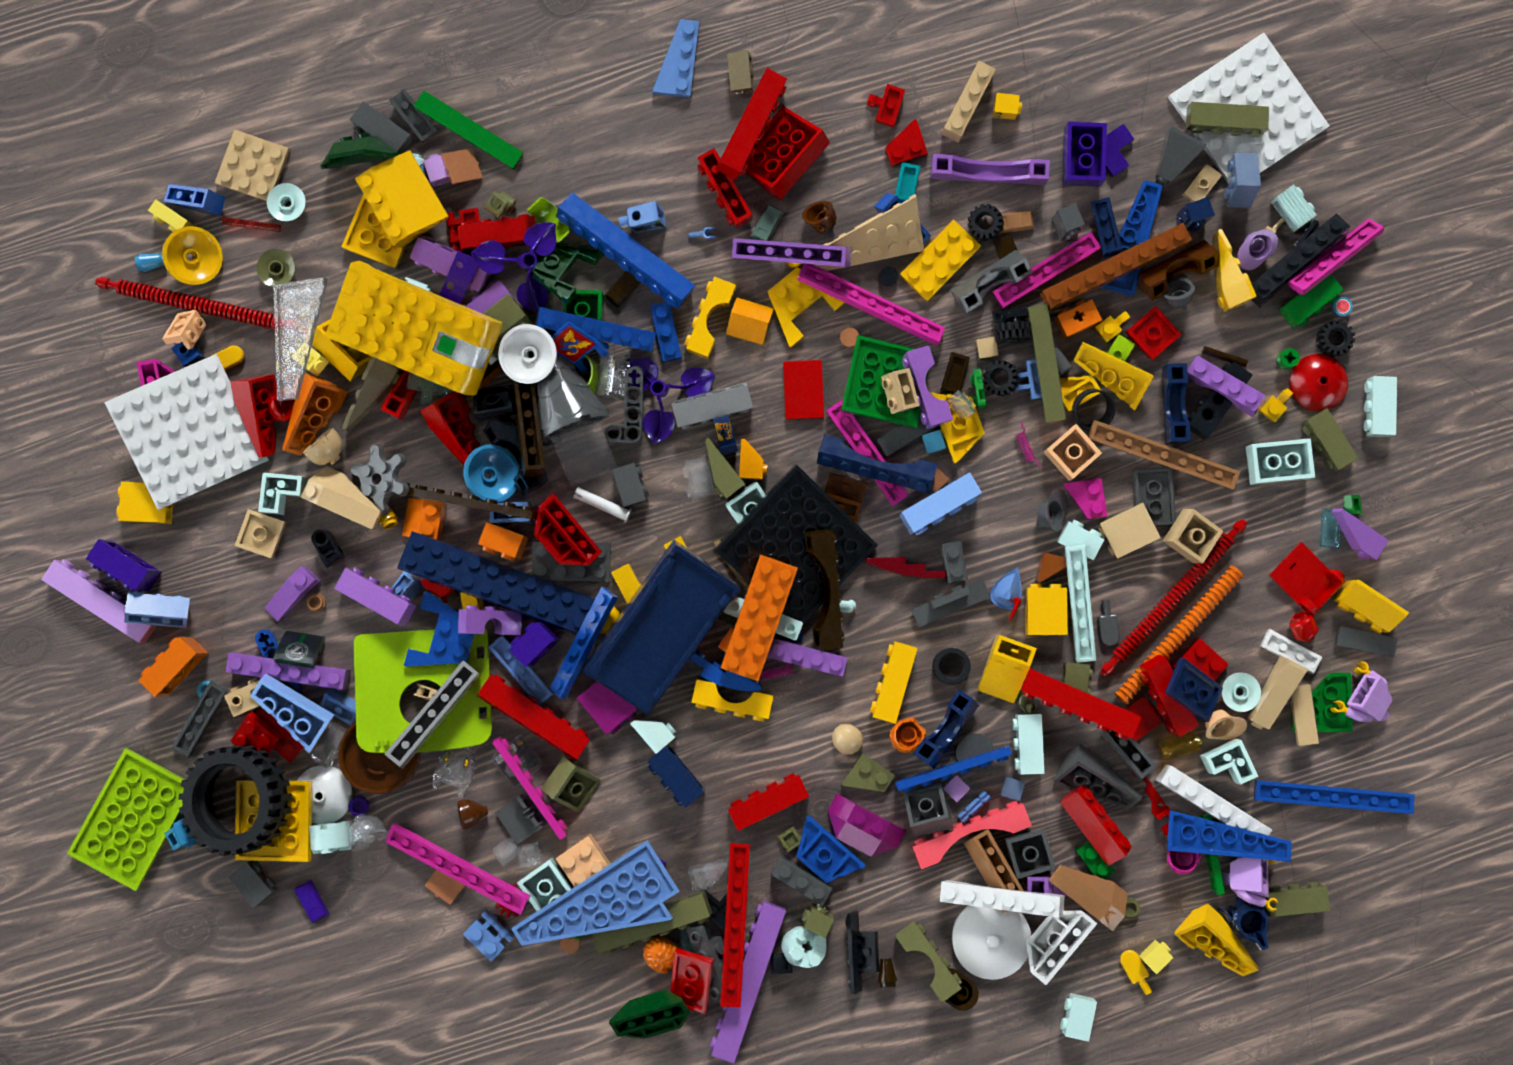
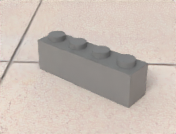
[671,382,753,429]

